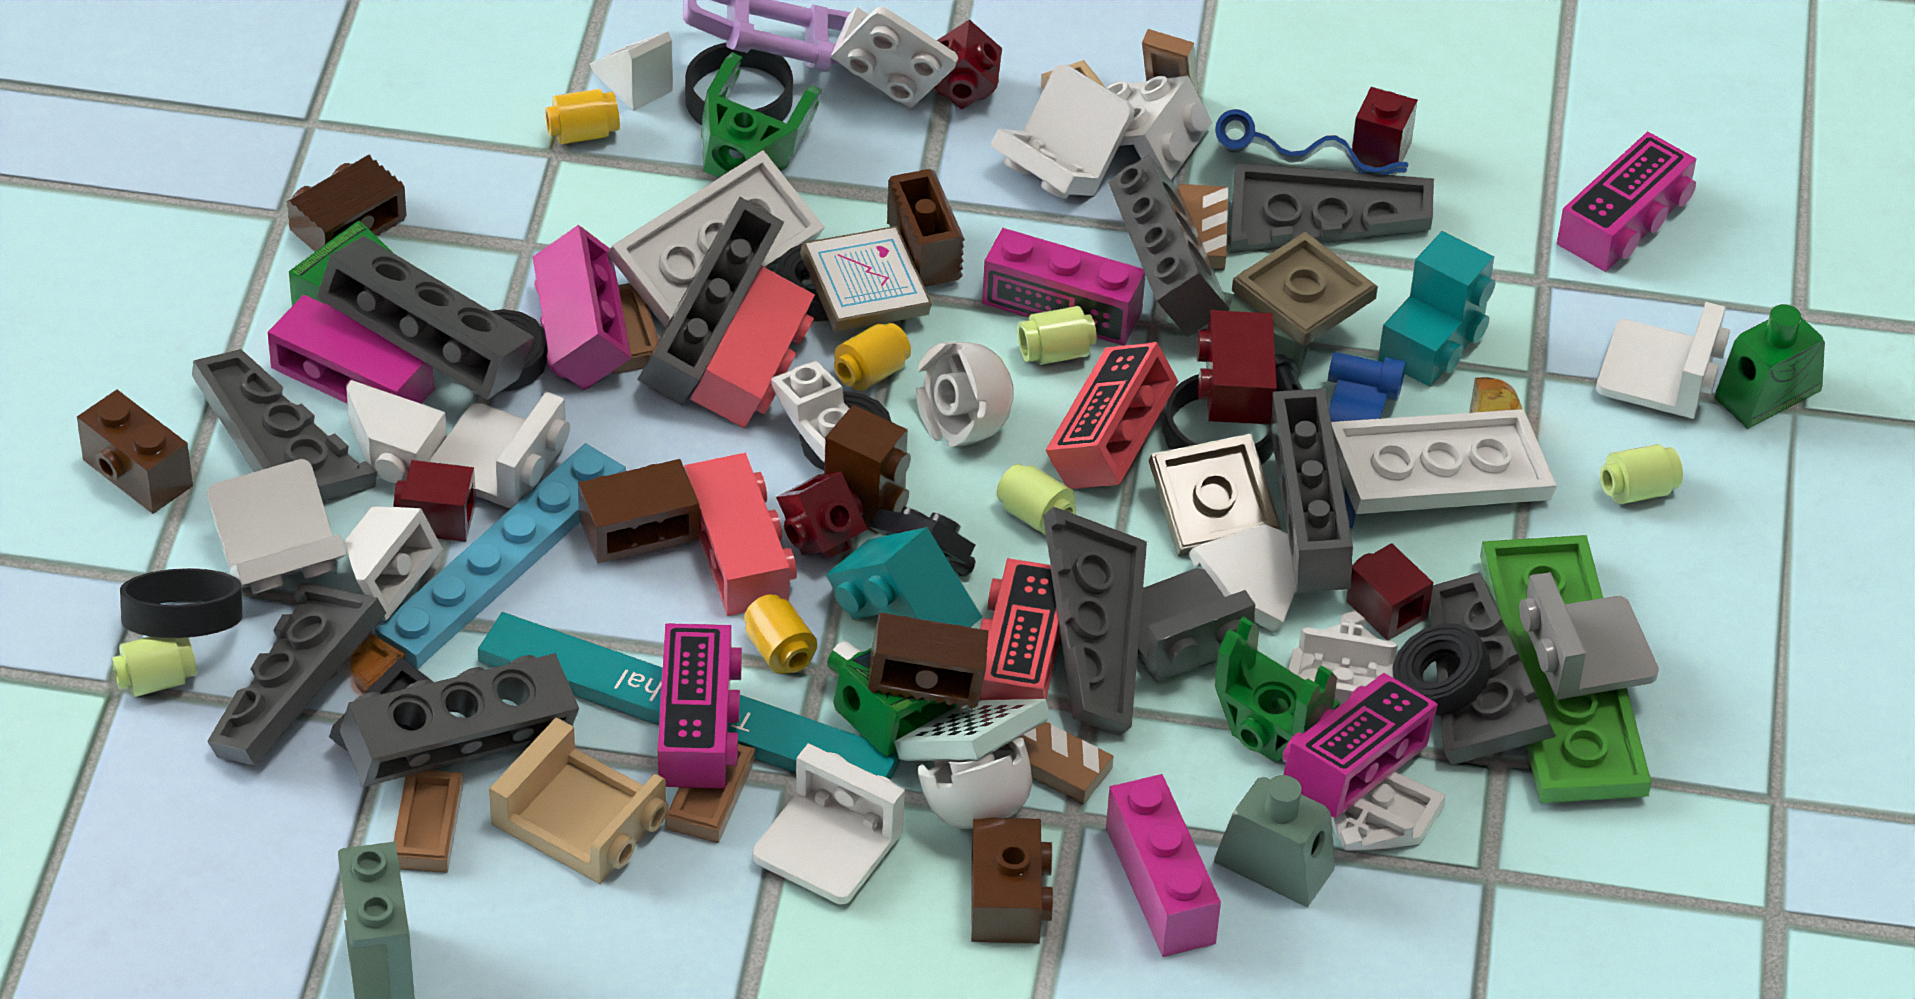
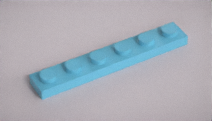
[375,443,626,669]

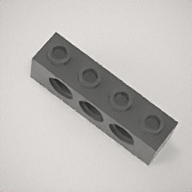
[1108,154,1230,337]
[637,197,784,405]
[316,235,534,400]
[1271,388,1353,593]
[340,653,579,787]

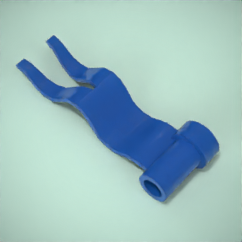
[1215,109,1409,175]
[1327,351,1406,529]

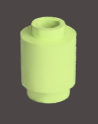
[1017,306,1097,365]
[1600,444,1683,504]
[996,464,1076,535]
[111,636,197,697]

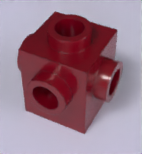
[934,19,1002,110]
[776,472,868,559]

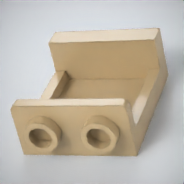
[489,717,668,884]

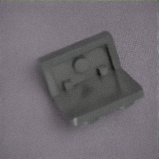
[1138,568,1256,683]

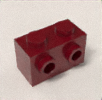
[1196,310,1277,424]

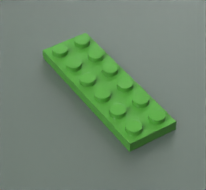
[1480,535,1652,803]

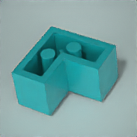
[1378,231,1495,387]
[825,527,983,627]

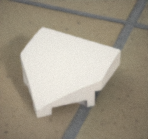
[1188,524,1296,633]
[1288,610,1398,705]
[1331,772,1445,851]

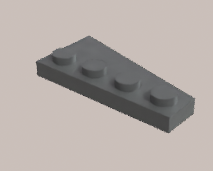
[1230,163,1434,253]
[192,349,377,501]
[1043,507,1147,736]
[1431,572,1556,765]
[207,582,386,766]

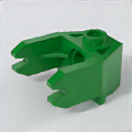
[701,53,822,178]
[1214,616,1340,763]

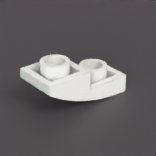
[771,360,849,462]

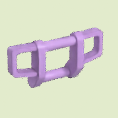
[683,0,851,72]

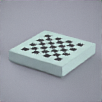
[894,699,1051,761]

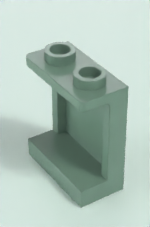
[338,841,415,999]

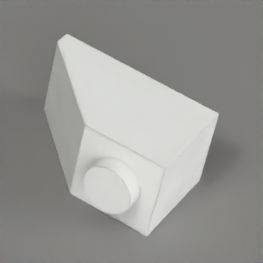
[346,380,447,483]
[344,506,443,621]

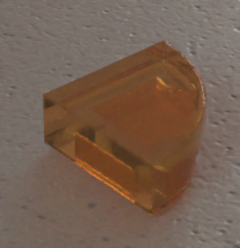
[1469,377,1523,413]
[351,633,405,694]

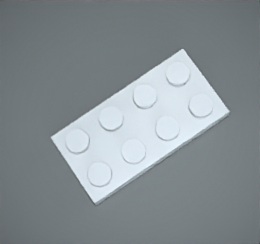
[607,150,825,328]
[1331,409,1557,514]

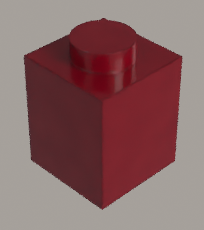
[1352,86,1418,174]
[393,460,476,542]
[1346,543,1434,641]

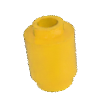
[545,88,620,145]
[834,323,911,391]
[744,594,818,674]

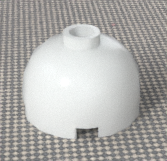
[916,341,1014,447]
[918,737,1032,829]

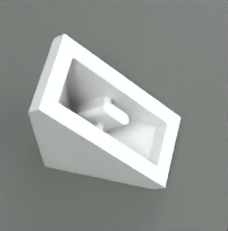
[589,31,673,110]

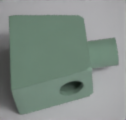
[1214,775,1335,908]

